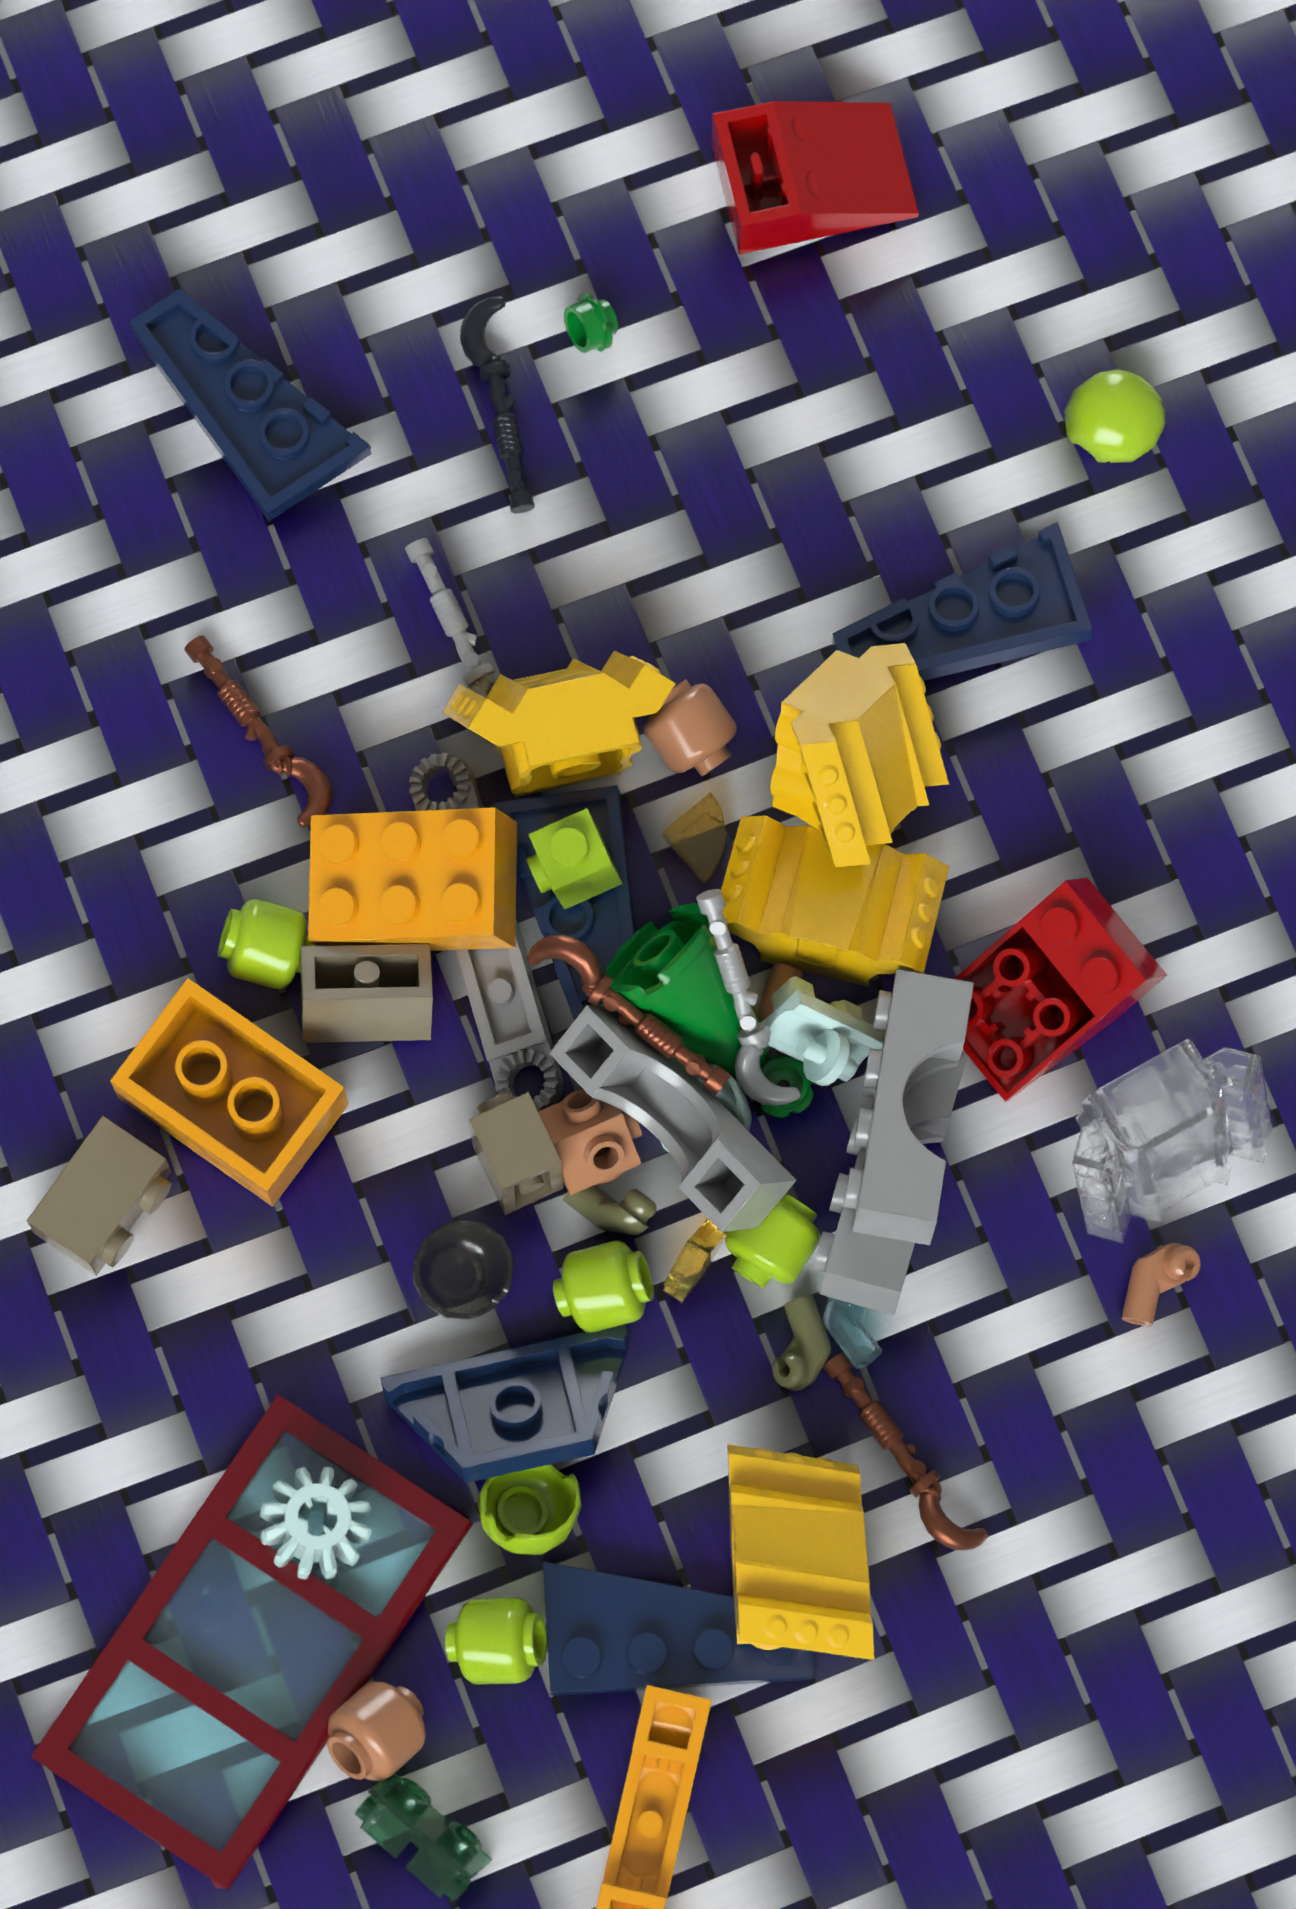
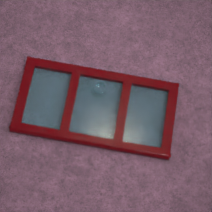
[31,1394,473,1891]

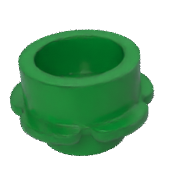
[564,293,618,353]
[761,1055,814,1118]

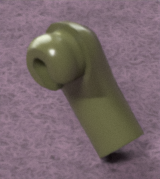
[563,1185,657,1235]
[772,1295,831,1391]

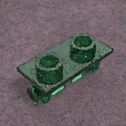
[355,1773,493,1902]

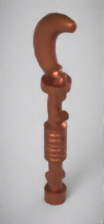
[184,635,333,827]
[527,935,731,1095]
[823,1352,988,1550]

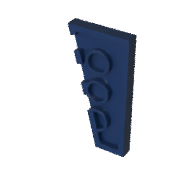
[128,288,372,521]
[833,522,1092,681]
[493,785,636,1021]
[543,1562,814,1696]

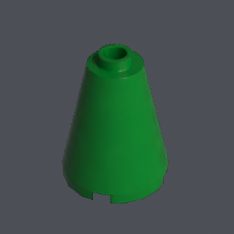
[605,903,770,1079]

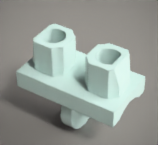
[762,976,885,1086]

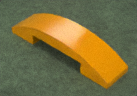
[596,1685,712,1909]

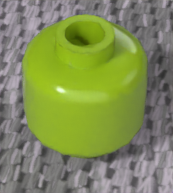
[218,899,315,989]
[725,1193,821,1289]
[553,1241,654,1333]
[445,1597,547,1684]

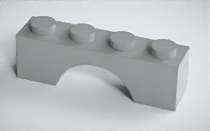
[844,969,974,1245]
[549,1005,796,1232]
[812,1059,966,1316]

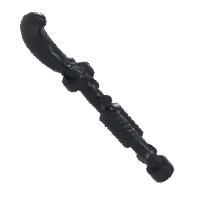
[460,296,535,514]

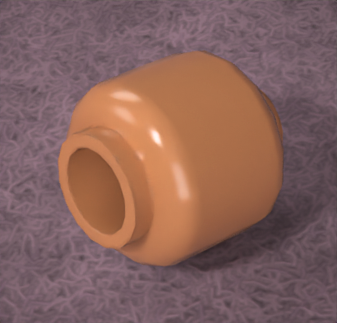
[644,679,737,776]
[327,1681,426,1781]

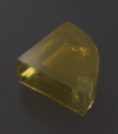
[663,792,726,883]
[663,1219,727,1302]

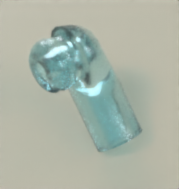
[823,1297,882,1369]

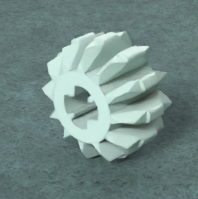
[260,1467,372,1580]

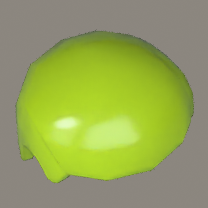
[1064,369,1165,463]
[477,1464,581,1555]

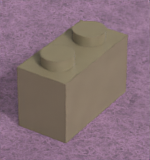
[301,944,433,1043]
[469,1092,563,1215]
[26,1116,172,1276]

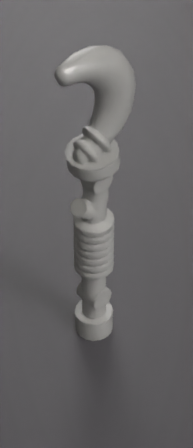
[405,538,496,742]
[696,889,800,1106]

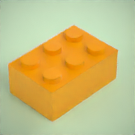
[308,807,517,951]
[110,978,349,1207]

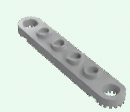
[409,753,563,1111]

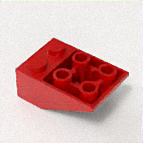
[712,101,919,255]
[954,877,1167,1102]

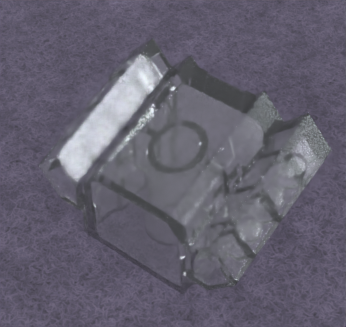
[1072,1038,1272,1243]

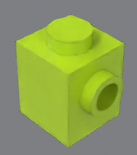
[526,808,623,910]

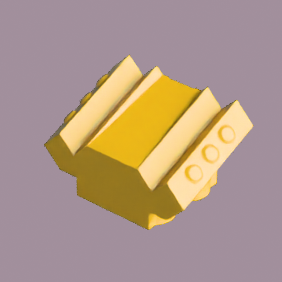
[770,643,949,867]
[442,651,676,797]
[721,816,949,987]
[727,1444,874,1660]

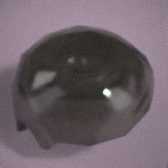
[412,1220,514,1320]

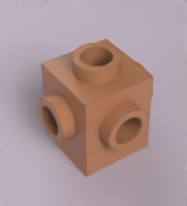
[538,1089,642,1195]

